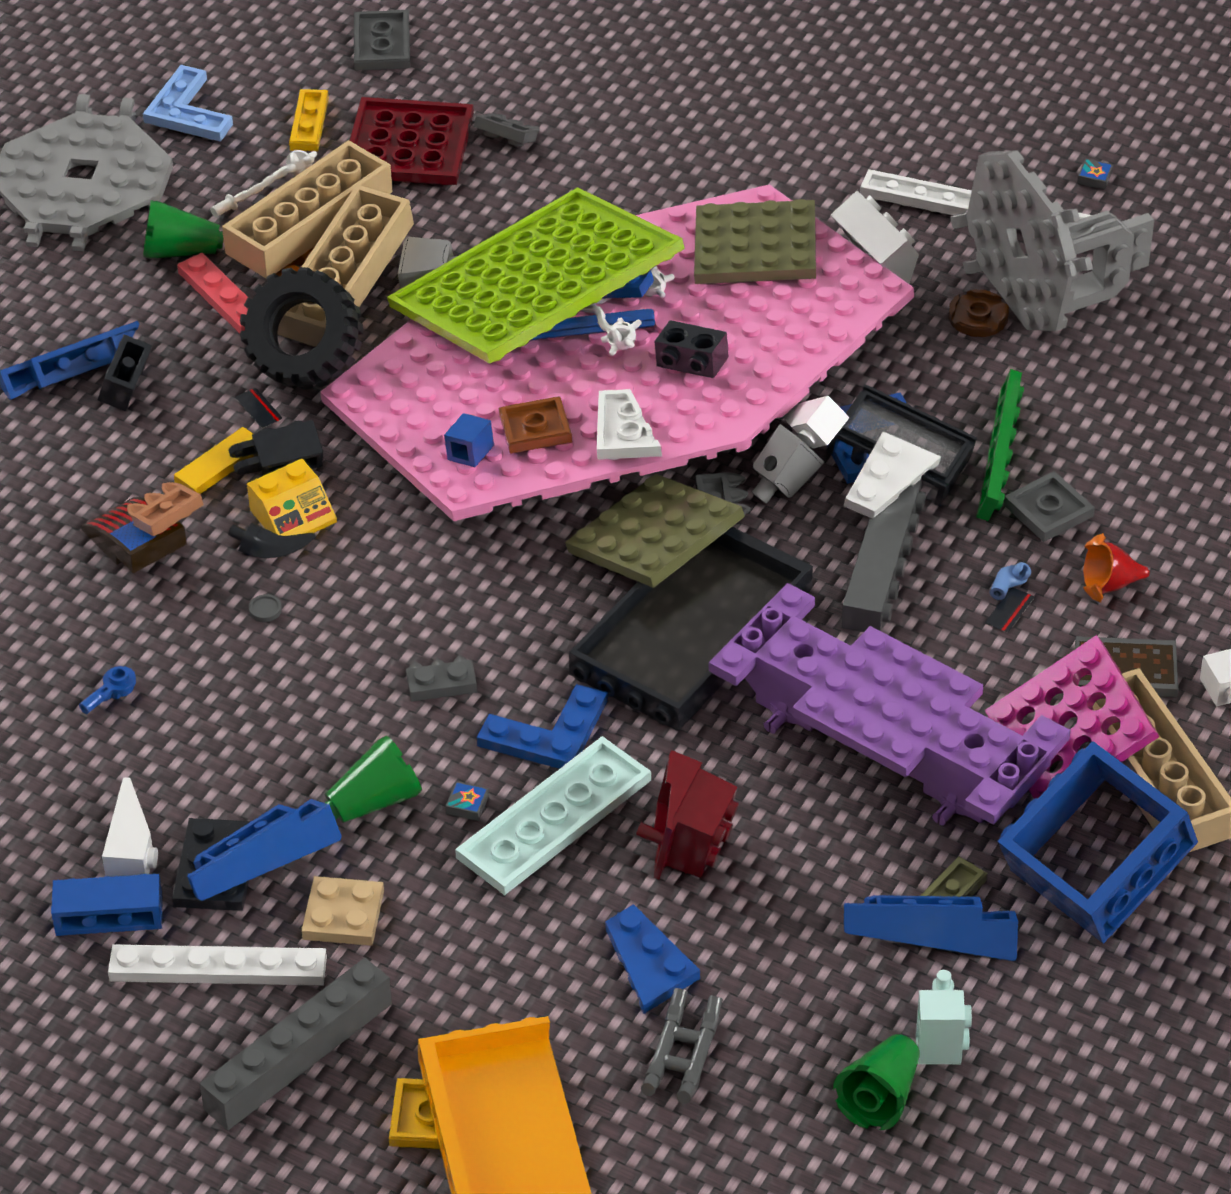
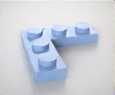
[143,65,233,142]

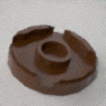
[949,289,1009,337]

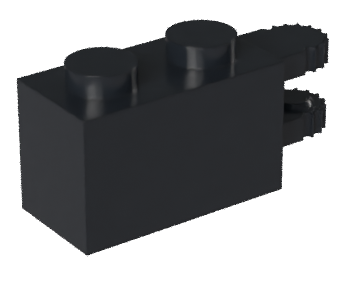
[228,420,323,477]

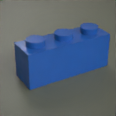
[51,874,163,936]

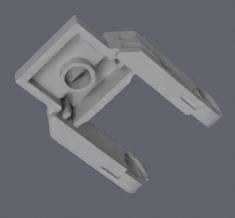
[1065,211,1154,314]

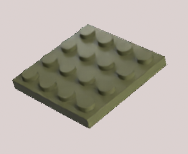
[694,199,816,284]
[565,474,745,588]

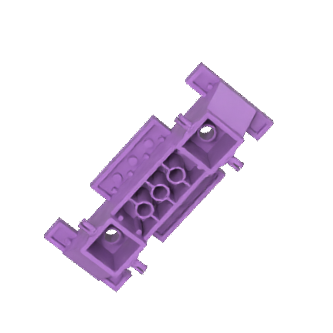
[709,583,1071,825]

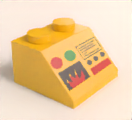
[247,459,337,536]

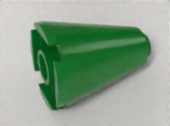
[143,200,224,259]
[325,735,422,823]
[833,1034,920,1130]

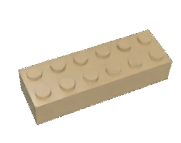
[222,140,392,278]
[278,184,414,347]
[1092,668,1231,852]

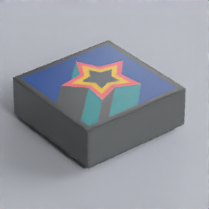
[1077,158,1113,189]
[445,781,489,821]

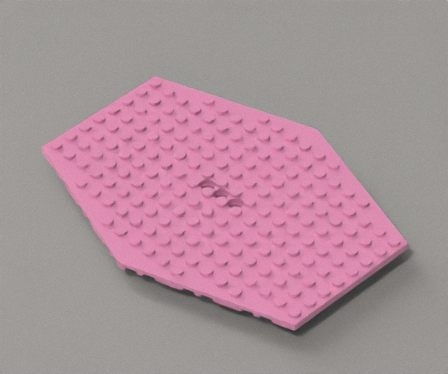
[320,184,914,521]

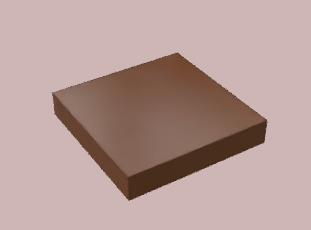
[498,396,573,454]

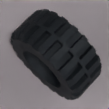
[240,267,363,390]

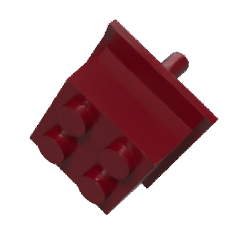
[636,750,739,880]

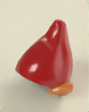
[1083,533,1150,603]

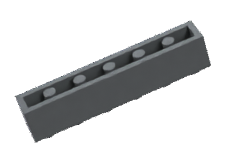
[842,478,926,632]
[200,958,392,1131]

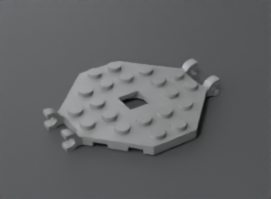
[0,94,173,252]
[950,150,1093,331]

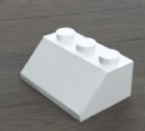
[831,191,919,284]

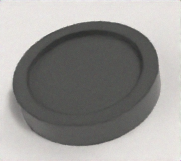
[249,594,282,622]

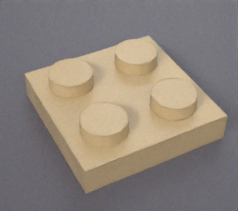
[302,876,384,946]

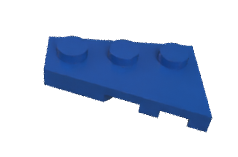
[606,904,700,1014]

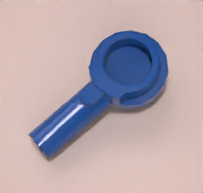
[79,666,137,714]

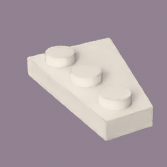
[597,389,662,460]
[844,432,941,519]

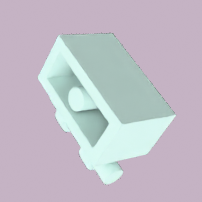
[916,970,972,1065]

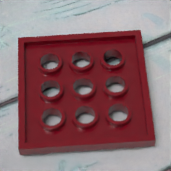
[349,97,474,185]

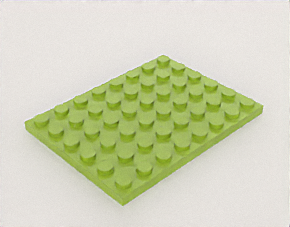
[387,187,685,364]

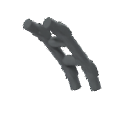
[641,988,723,1104]

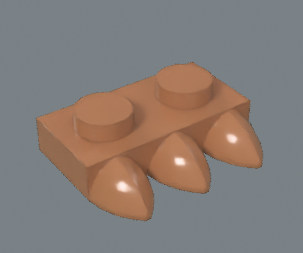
[127,482,204,536]

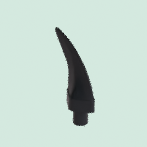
[228,522,316,558]

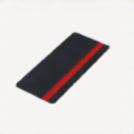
[235,388,283,428]
[985,587,1034,632]

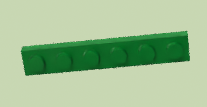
[976,369,1024,521]

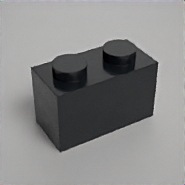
[97,334,152,411]

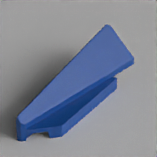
[0,321,140,400]
[187,799,342,901]
[844,895,1018,961]

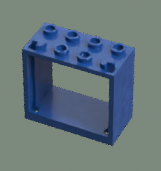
[997,741,1198,944]

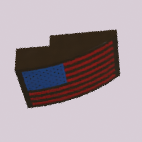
[81,497,187,573]

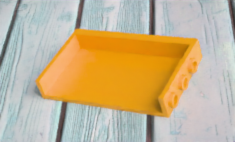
[418,1016,591,1194]

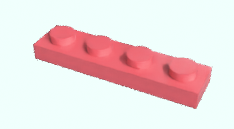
[177,253,249,334]

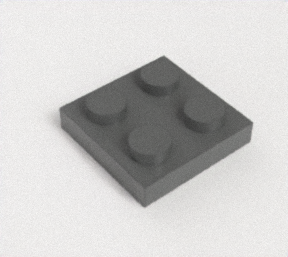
[1004,471,1095,542]

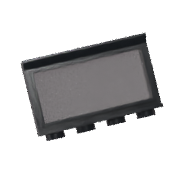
[827,384,977,507]

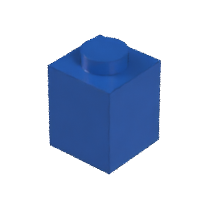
[444,413,494,467]

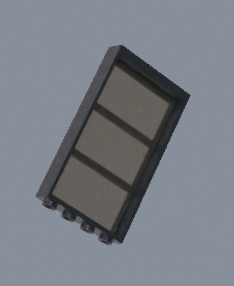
[569,527,813,731]

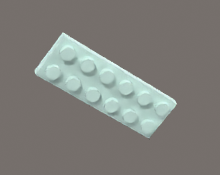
[455,736,651,895]

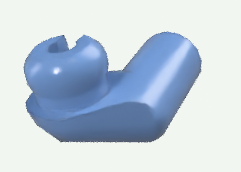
[990,562,1031,600]

